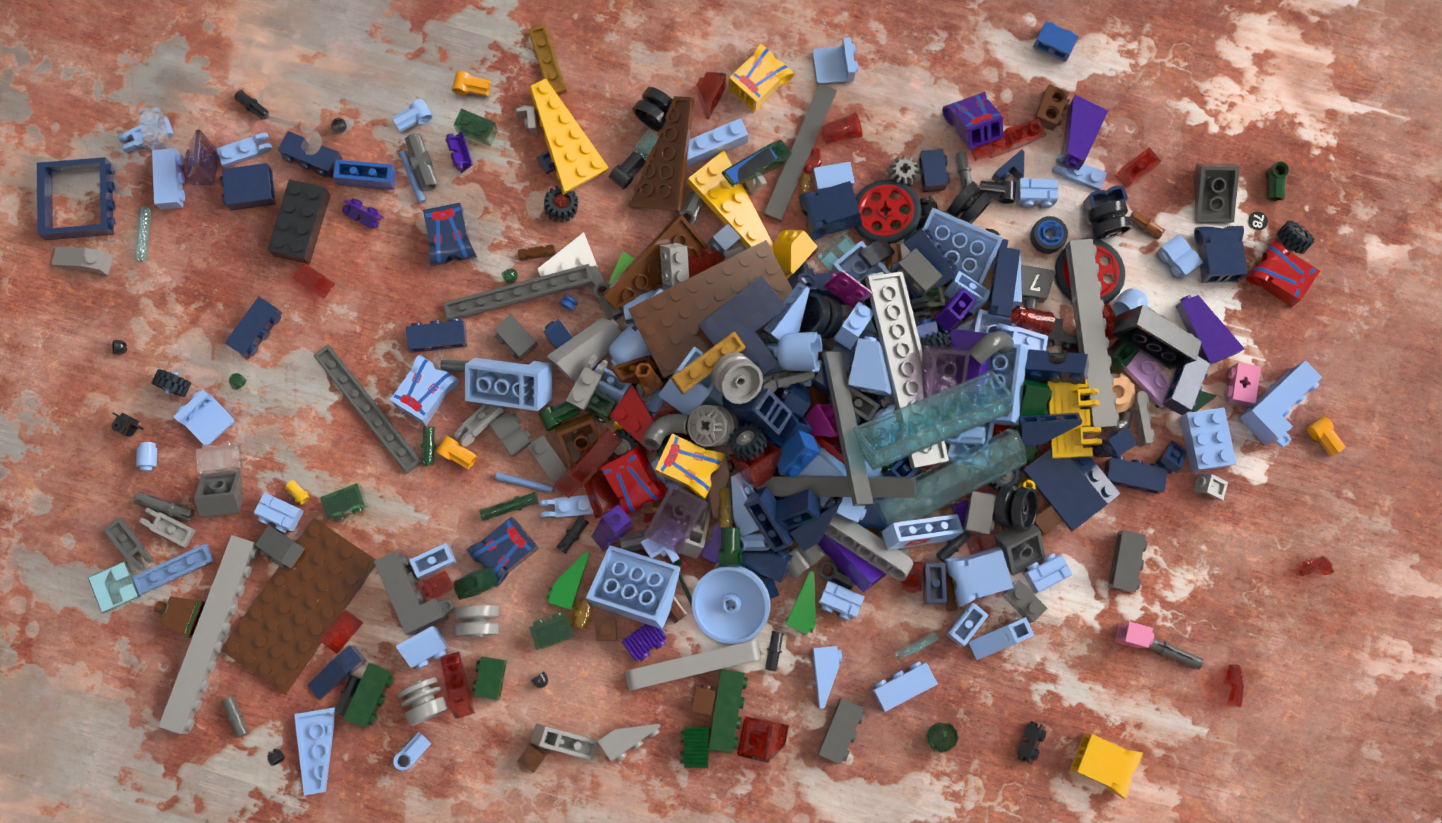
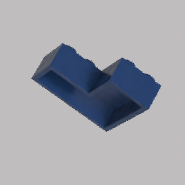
[699,275,786,375]

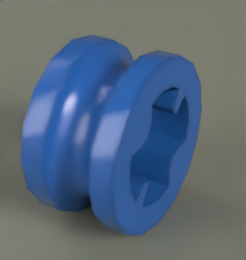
[559,295,578,312]

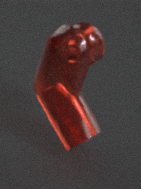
[804,148,822,175]

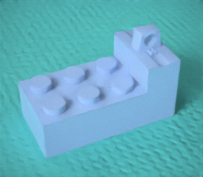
[465,358,552,411]
[1238,360,1322,448]

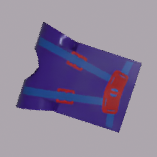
[942,91,1004,150]

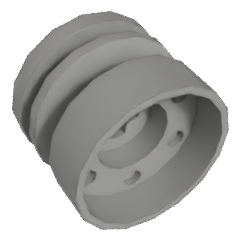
[687,405,739,447]
[397,677,449,727]

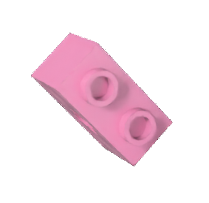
[1225,362,1261,407]
[1115,622,1154,649]

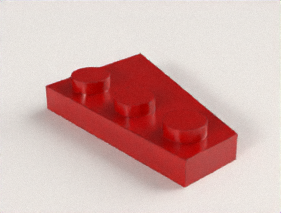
[609,385,655,452]

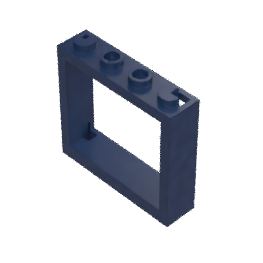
[37,157,116,241]

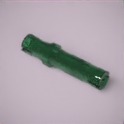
[479,492,539,521]

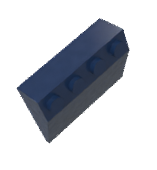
[1022,447,1120,532]

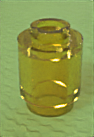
[571,599,594,629]

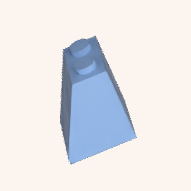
[848,336,894,398]
[658,346,715,415]

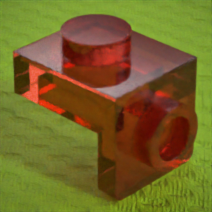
[1297,556,1334,576]
[901,561,924,593]
[422,571,455,599]

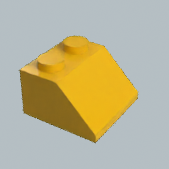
[774,230,818,274]

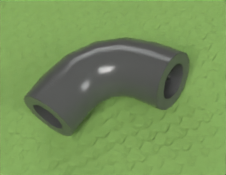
[968,331,1014,365]
[641,414,690,450]

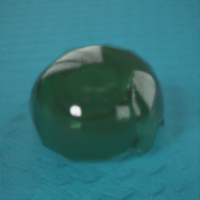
[926,722,959,753]

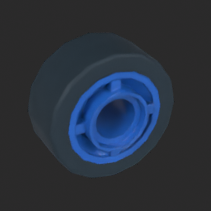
[1030,216,1068,254]

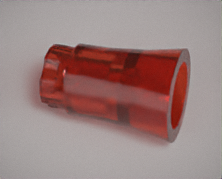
[821,112,863,144]
[1010,305,1055,336]

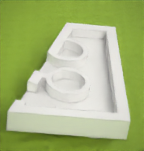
[538,232,598,276]

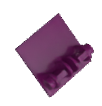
[823,270,873,309]

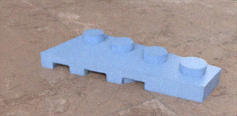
[294,707,336,795]

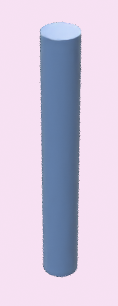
[399,150,426,203]
[495,472,553,494]

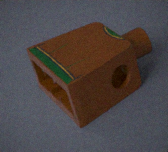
[154,596,206,638]

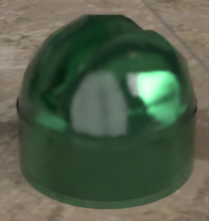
[501,268,518,285]
[229,373,247,390]

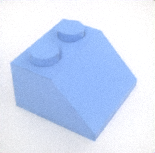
[396,626,450,669]

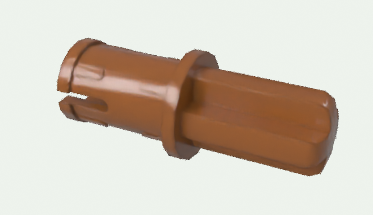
[1129,210,1165,239]

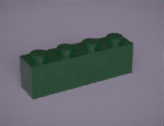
[1007,379,1052,462]
[708,669,748,753]

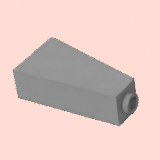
[547,317,622,383]

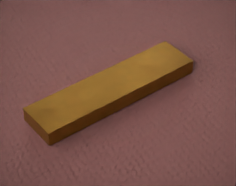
[528,24,567,95]
[670,331,746,394]

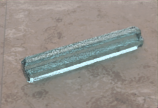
[135,207,151,262]

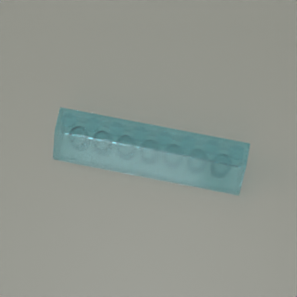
[853,370,1014,470]
[873,428,1027,528]

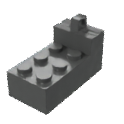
[374,551,454,636]

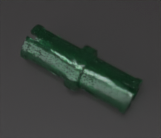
[420,426,436,466]

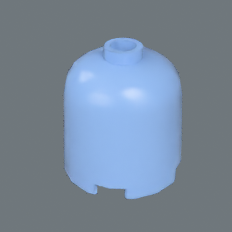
[609,323,651,366]
[774,332,822,372]

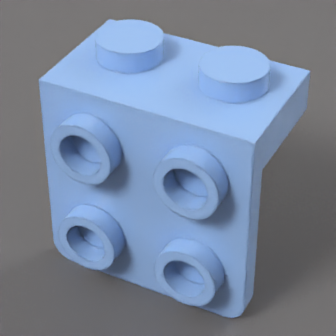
[813,37,858,84]
[173,390,234,446]

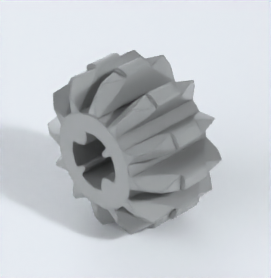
[888,155,920,186]

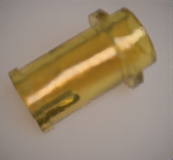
[798,174,813,197]

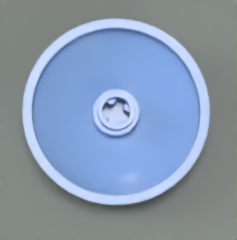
[692,566,771,644]

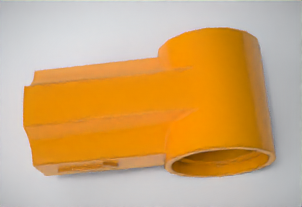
[452,71,491,97]
[1307,416,1346,457]
[435,435,477,470]

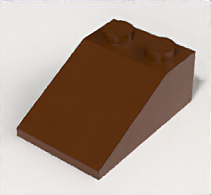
[555,413,609,484]

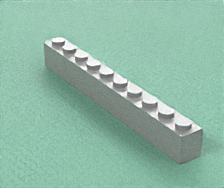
[1065,239,1119,430]
[158,535,259,734]

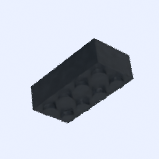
[267,179,331,265]
[1112,305,1201,370]

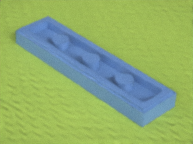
[132,544,215,596]

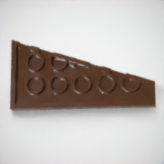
[627,96,694,212]
[601,214,715,309]

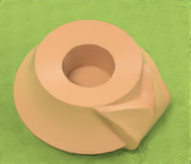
[1112,373,1135,413]

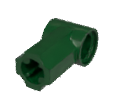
[1266,161,1289,201]
[538,401,580,431]
[718,527,743,567]

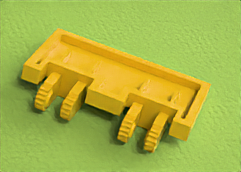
[1048,379,1102,459]

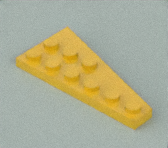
[529,79,609,195]
[686,150,774,253]

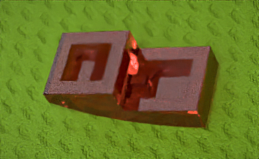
[292,263,335,299]
[966,527,1003,555]
[1224,664,1244,707]

